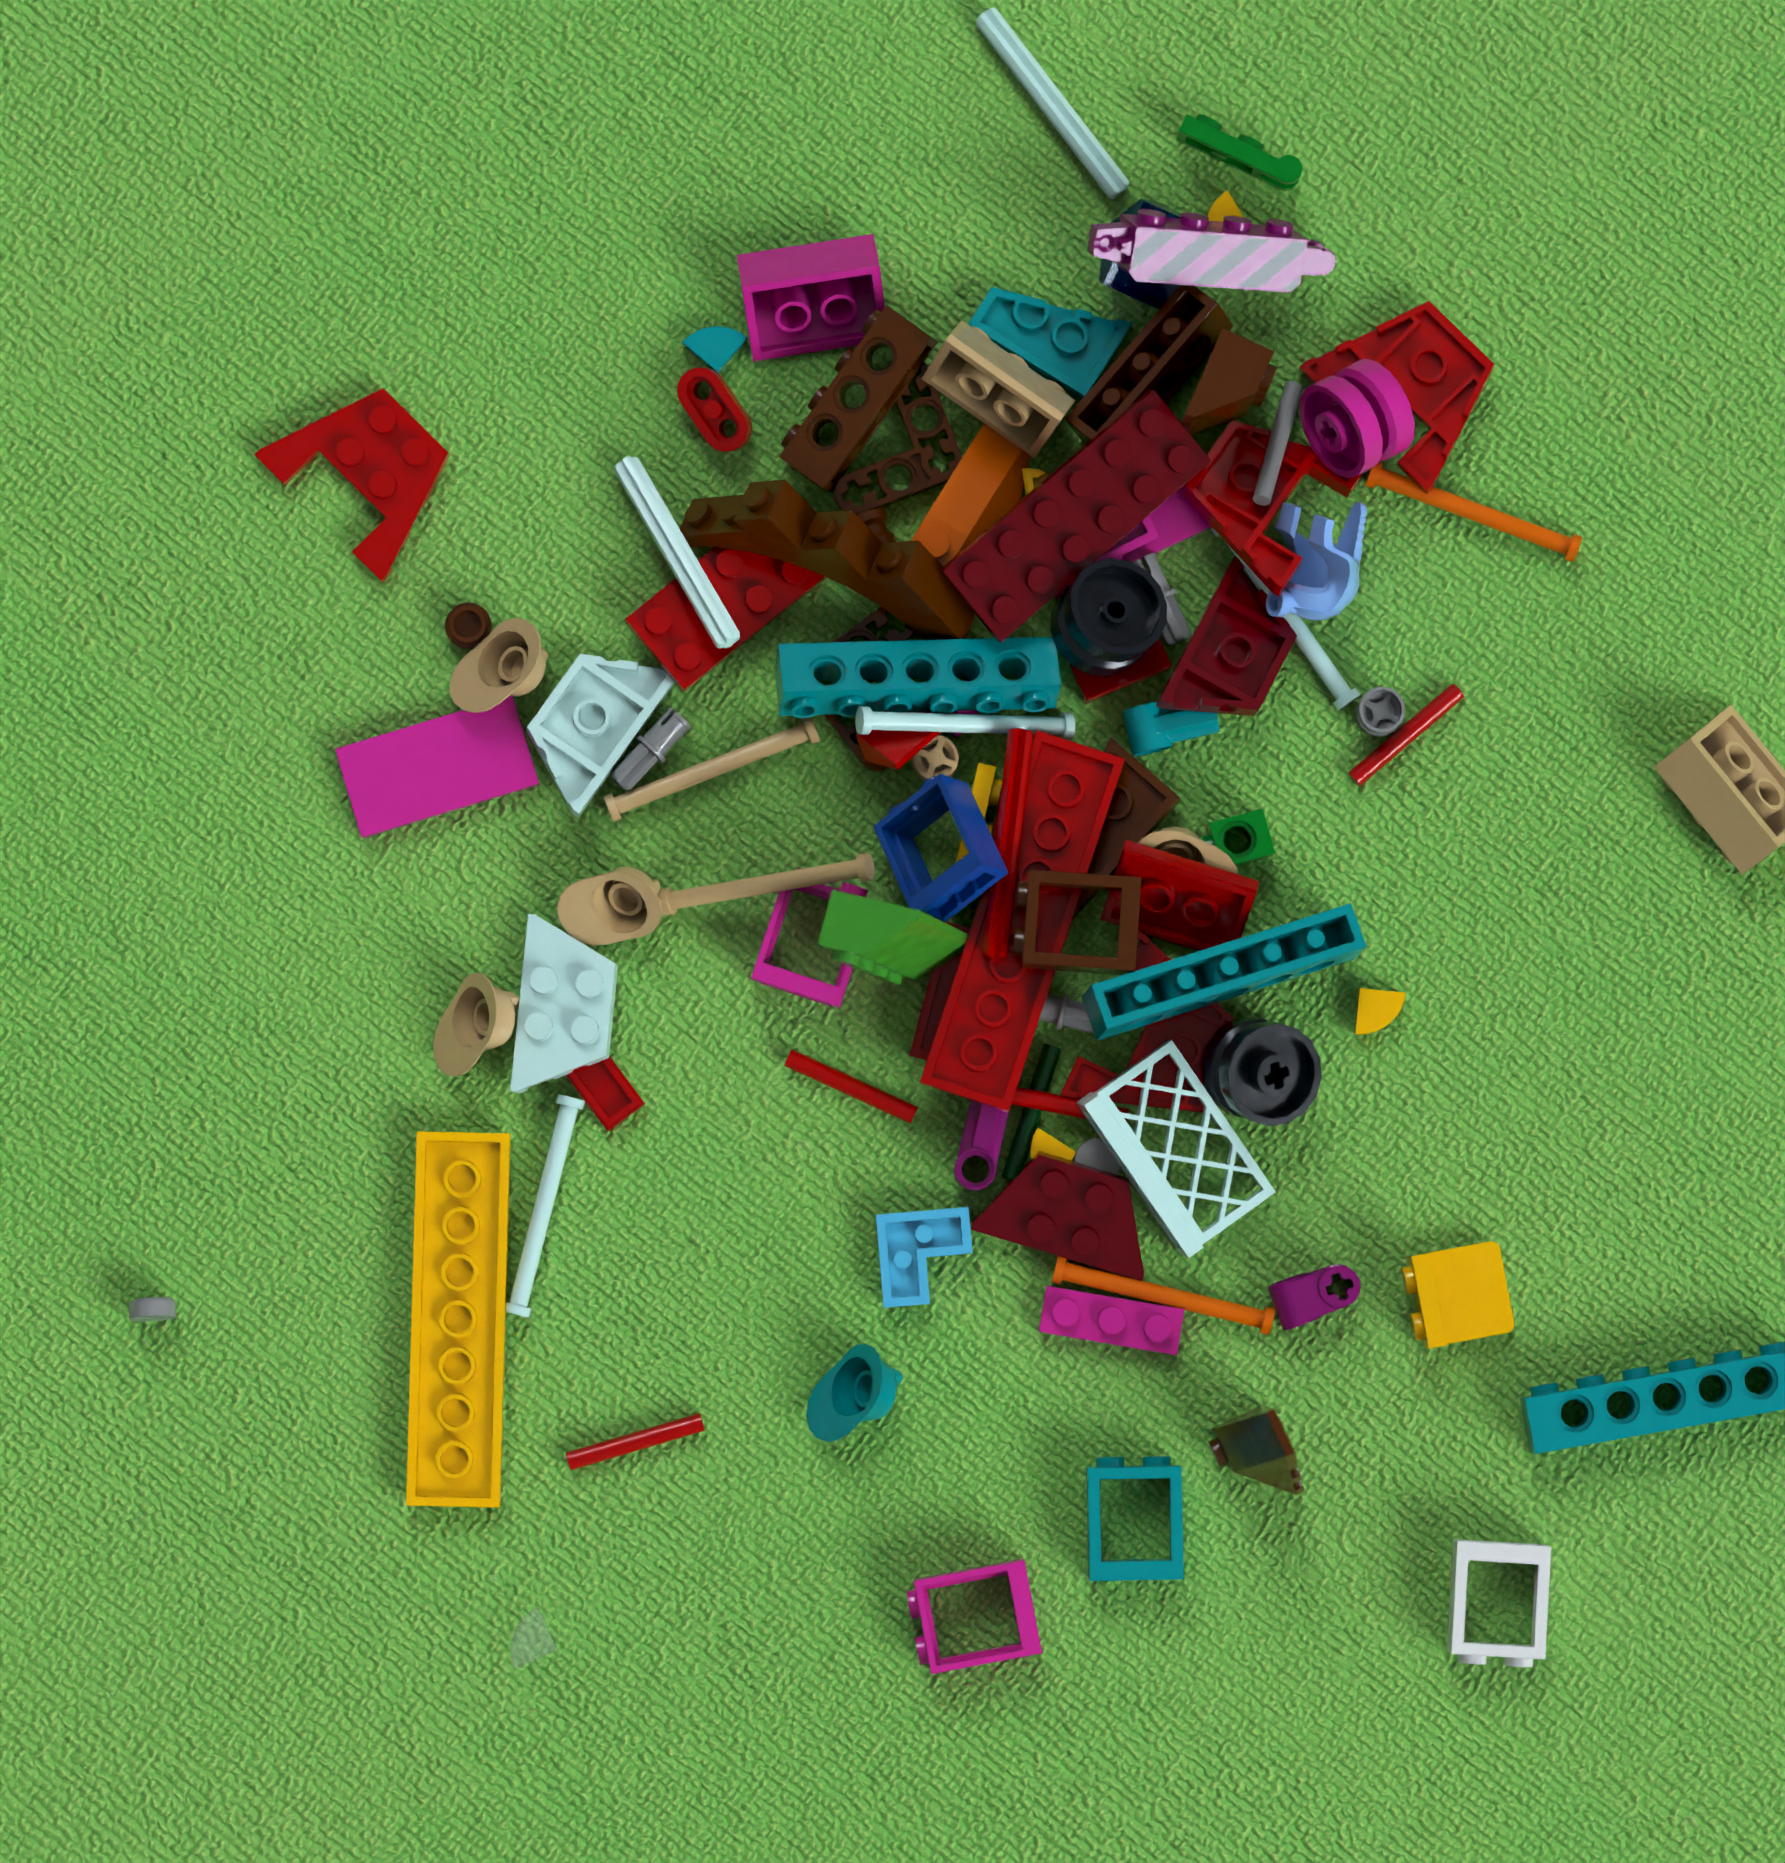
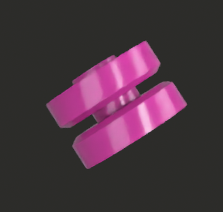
[1299,358,1415,479]

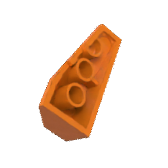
[911,423,1030,566]

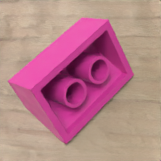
[737,234,885,361]

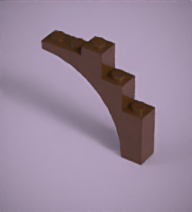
[680,480,976,640]

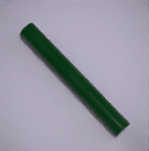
[1002,1044,1061,1180]

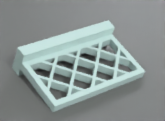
[1076,1039,1276,1258]

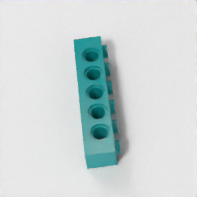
[775,637,1061,718]
[1081,903,1367,1041]
[1520,1342,1785,1454]

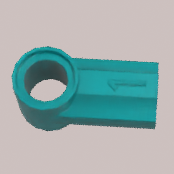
[1122,702,1220,757]

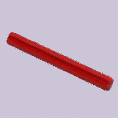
[982,728,1033,958]

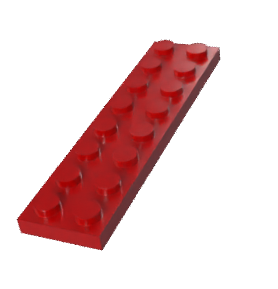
[920,730,1125,1113]

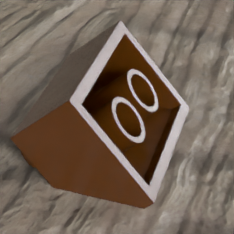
[1181,329,1277,436]

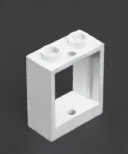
[1447,1539,1551,1667]

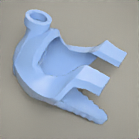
[1266,502,1367,621]

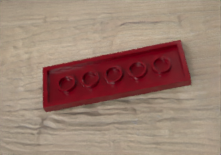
[939,389,1212,642]

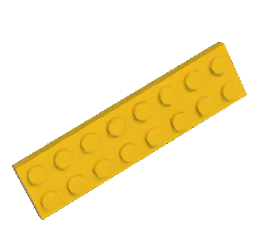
[406,1131,511,1508]

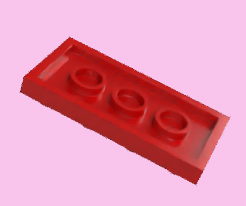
[625,547,826,693]

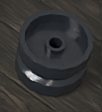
[1050,558,1167,677]
[1201,1016,1322,1126]

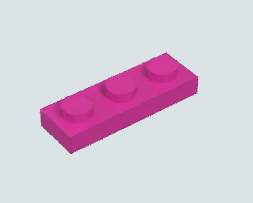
[1038,1286,1184,1355]

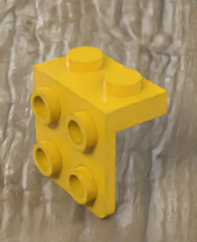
[1401,1241,1514,1349]

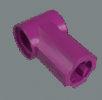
[954,1100,1009,1191]

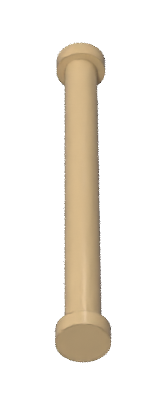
[603,718,820,822]
[658,853,875,916]

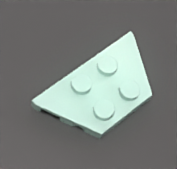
[526,654,675,817]
[510,914,618,1093]

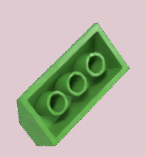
[817,890,969,985]

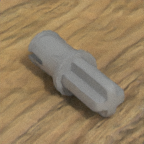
[1133,553,1191,645]
[611,707,691,790]
[1040,994,1094,1034]

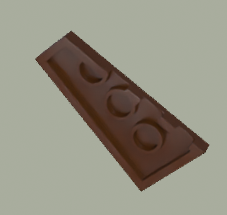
[1072,738,1181,921]

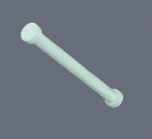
[1211,528,1361,711]
[855,706,1075,740]
[505,1094,585,1318]

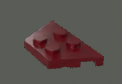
[1156,556,1297,716]
[971,1151,1144,1281]

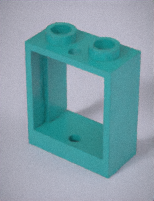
[1086,1456,1184,1581]

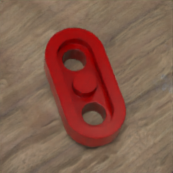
[677,368,752,452]

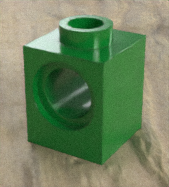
[1201,808,1275,866]

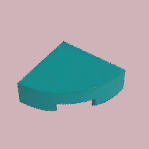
[682,326,748,373]

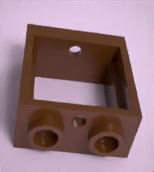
[1014,870,1142,975]

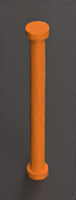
[1365,462,1582,563]
[1051,1256,1275,1335]

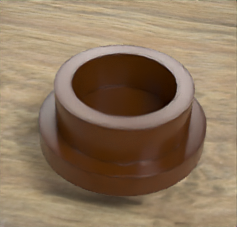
[445,603,492,649]

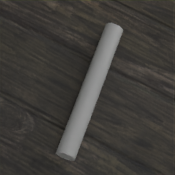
[1252,381,1303,506]

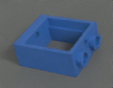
[873,774,1008,922]

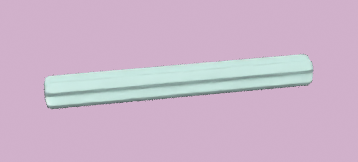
[976,7,1129,199]
[615,456,740,649]

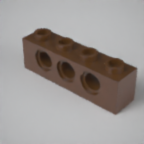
[1065,285,1234,444]
[779,305,938,493]

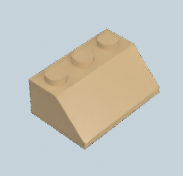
[921,320,1075,458]
[1654,705,1785,875]

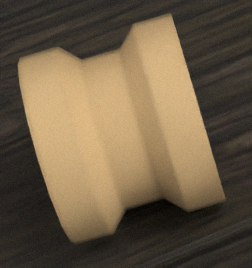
[912,735,959,781]

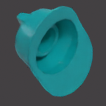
[806,1343,903,1442]

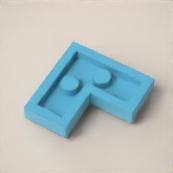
[876,1207,973,1308]

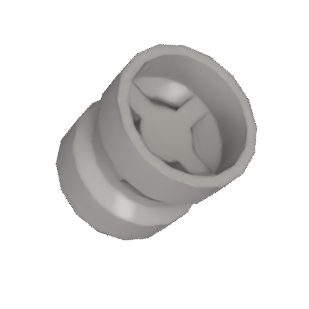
[1355,687,1405,737]

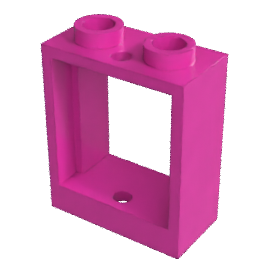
[751,868,868,1009]
[906,1558,1042,1674]

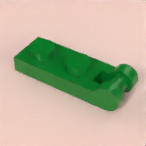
[1176,114,1303,191]

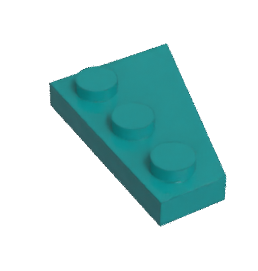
[968,287,1133,400]

